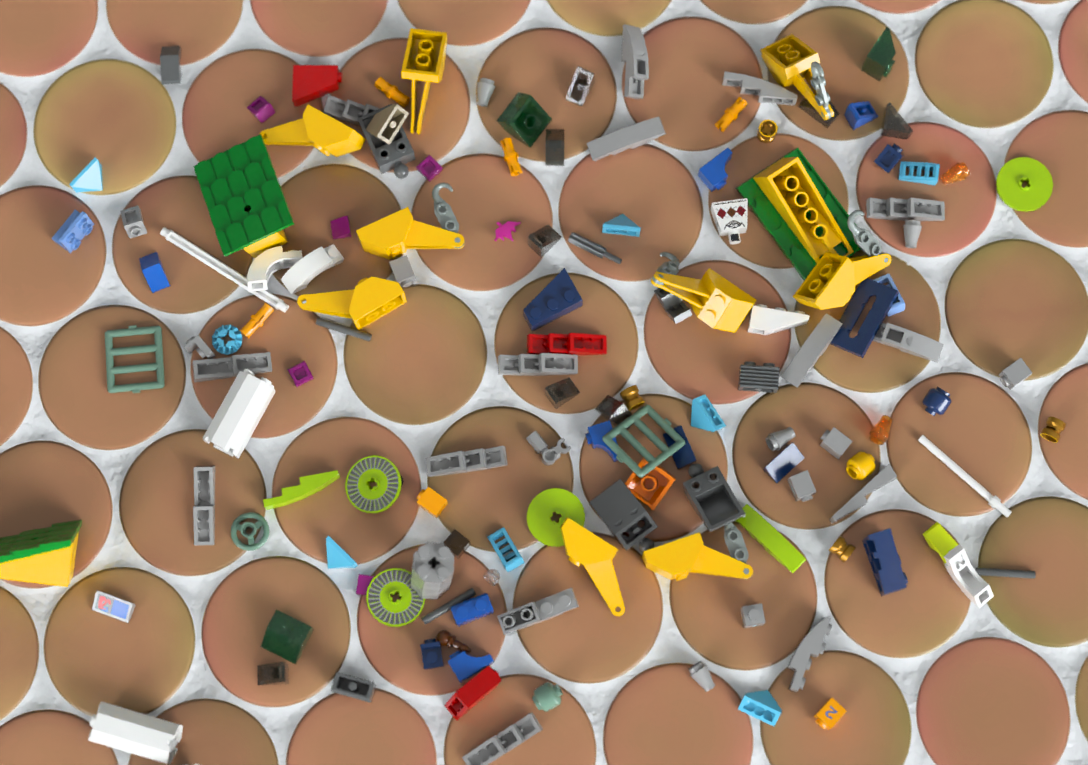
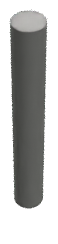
[316,317,372,342]
[975,567,1036,579]
[422,588,476,625]

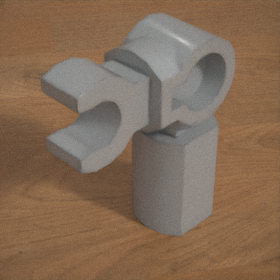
[526,431,571,466]

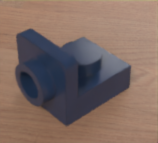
[874,143,904,173]
[420,639,444,670]

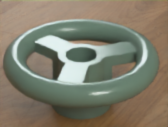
[231,512,269,551]

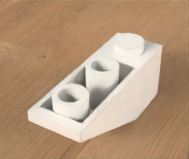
[748,304,810,335]

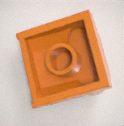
[625,458,676,511]

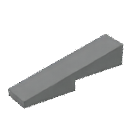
[192,352,272,383]
[829,464,897,524]
[193,466,215,546]

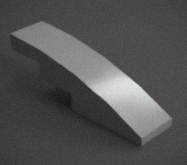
[722,72,797,106]
[323,95,380,126]
[587,117,666,161]
[866,198,945,221]
[781,313,843,388]
[498,353,578,376]
[425,446,508,477]
[462,712,543,765]

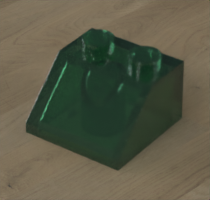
[861,27,896,82]
[496,92,552,148]
[261,609,314,665]

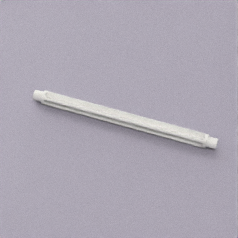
[160,227,289,313]

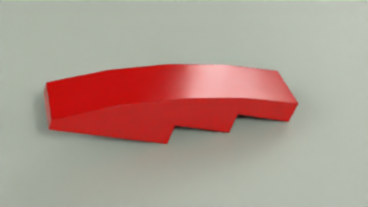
[527,333,607,355]

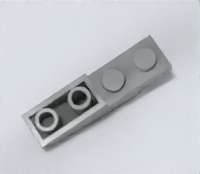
[621,24,649,100]
[873,323,944,362]
[497,588,579,635]
[787,617,832,692]

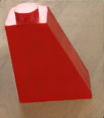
[292,65,343,107]
[444,666,502,721]

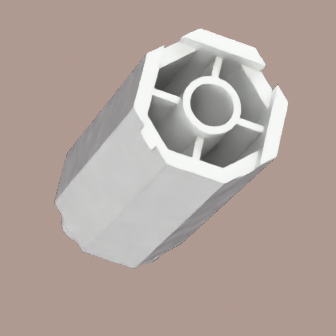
[202,369,276,459]
[88,701,183,764]

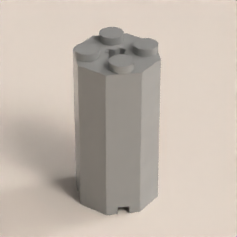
[411,542,454,599]

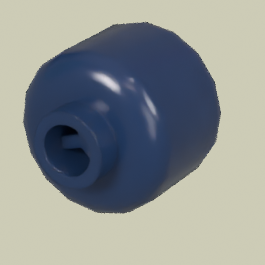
[922,386,952,416]

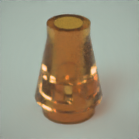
[940,162,970,185]
[869,415,893,445]

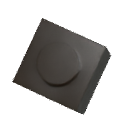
[443,529,471,559]

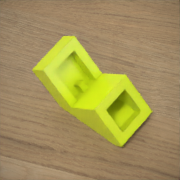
[923,522,958,564]

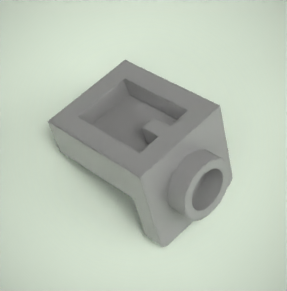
[121,205,147,238]
[184,335,215,359]

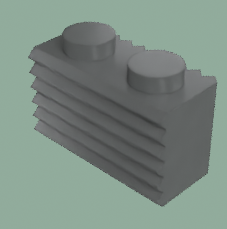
[738,362,779,393]
[331,672,376,703]

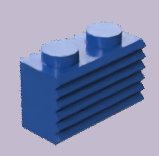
[450,593,494,627]

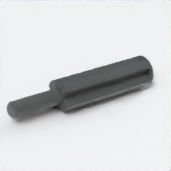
[568,232,622,264]

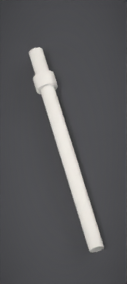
[918,435,1012,518]

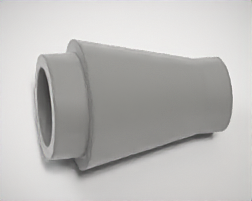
[477,78,495,107]
[903,220,922,248]
[765,427,795,451]
[688,661,715,692]

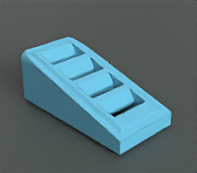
[898,161,940,186]
[487,527,524,572]

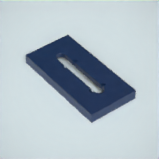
[830,278,899,358]

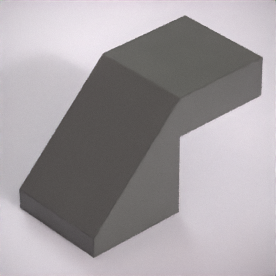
[160,46,182,85]
[654,288,692,324]

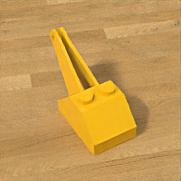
[401,28,447,135]
[259,105,366,157]
[297,276,407,330]
[560,517,625,616]

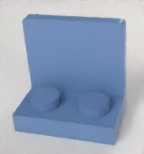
[51,210,94,253]

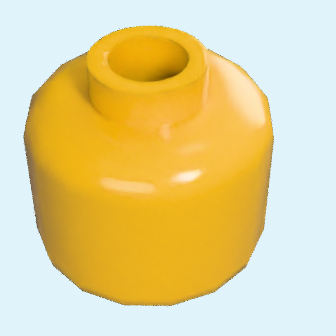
[846,451,875,480]

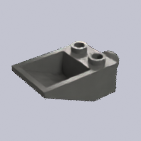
[357,104,415,179]
[683,463,745,532]
[589,479,658,552]

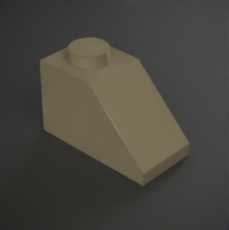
[366,103,409,145]

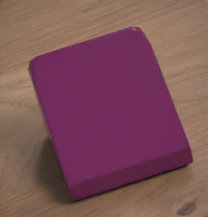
[247,96,275,123]
[330,216,352,240]

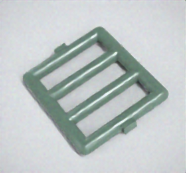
[105,325,165,394]
[602,404,686,478]

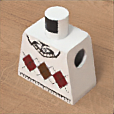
[710,198,748,244]

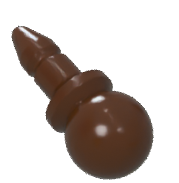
[436,630,471,653]

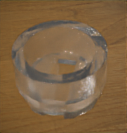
[483,569,500,586]

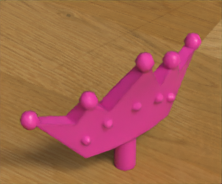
[494,221,521,241]

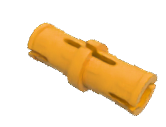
[374,77,410,108]
[715,97,747,132]
[500,138,522,176]
[239,303,274,339]

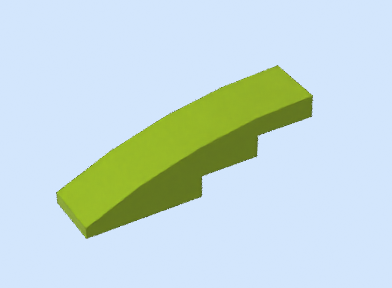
[263,470,340,510]
[735,504,806,574]

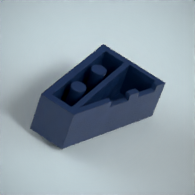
[523,268,583,332]
[862,528,908,596]

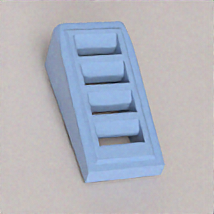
[873,273,905,317]

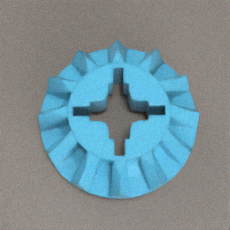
[212,325,243,355]

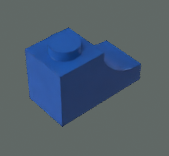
[698,148,733,192]
[585,420,619,462]
[448,650,494,683]

